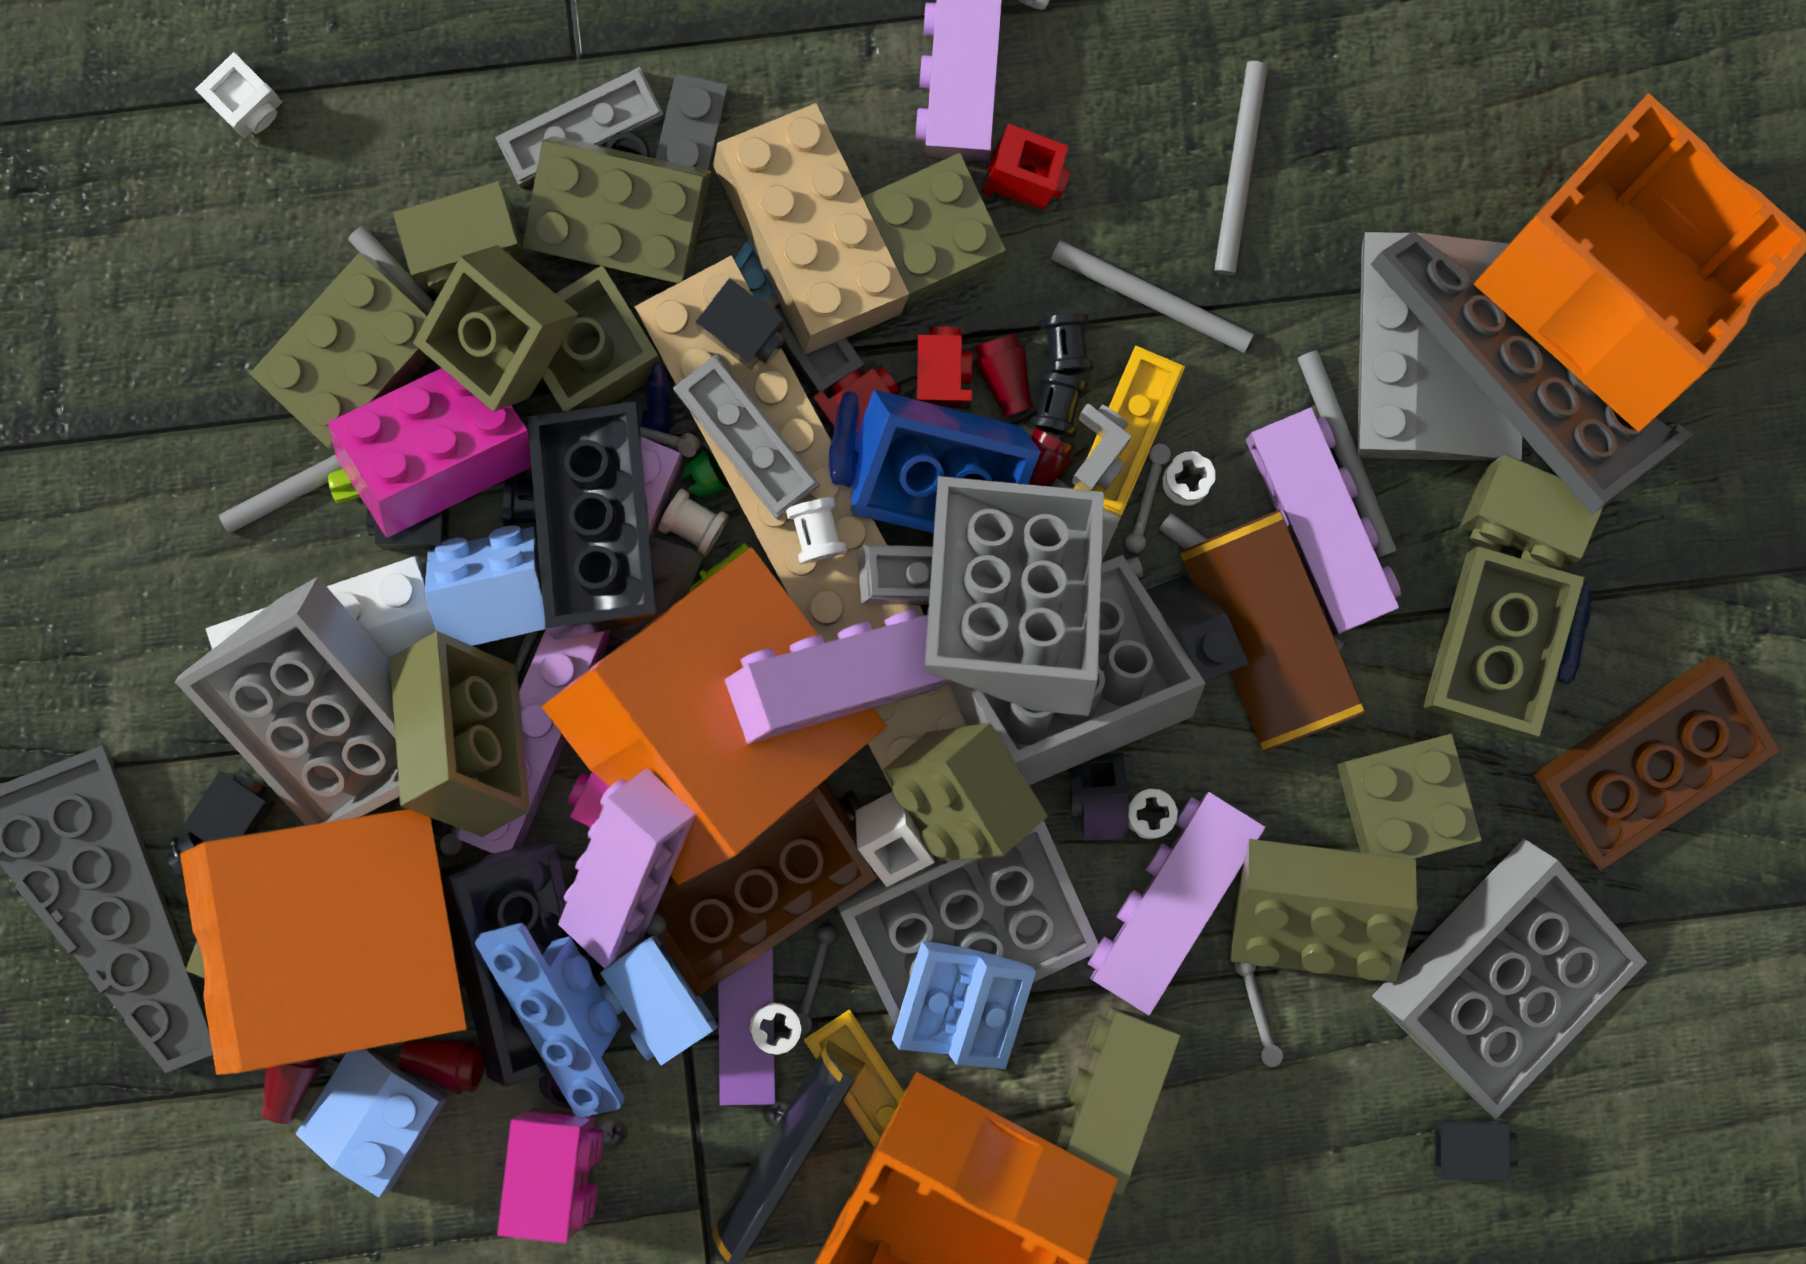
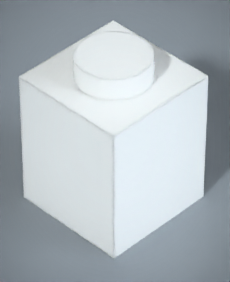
[855,791,935,887]

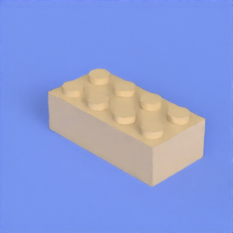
[713,103,909,355]

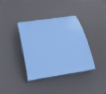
[892,941,1036,1069]

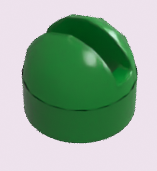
[682,450,727,498]

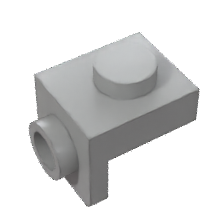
[1072,404,1132,491]

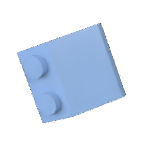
[600,936,719,1065]
[296,1048,449,1197]

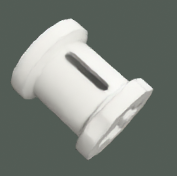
[1162,451,1215,506]
[658,488,729,557]
[786,497,848,564]
[1128,789,1178,839]
[749,1002,801,1055]

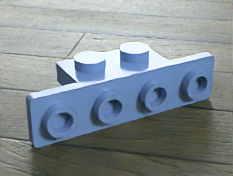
[475,923,625,1117]

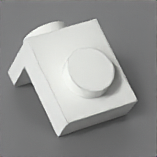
[195,52,282,139]

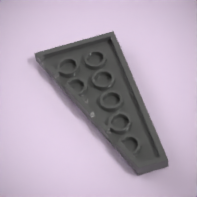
[1371,231,1694,515]
[0,745,213,1073]

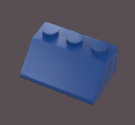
[851,389,1041,533]

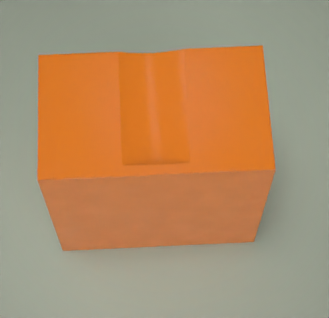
[1473,93,1806,432]
[541,547,887,885]
[180,809,466,1075]
[814,1072,1118,1264]

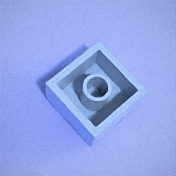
[424,526,545,646]

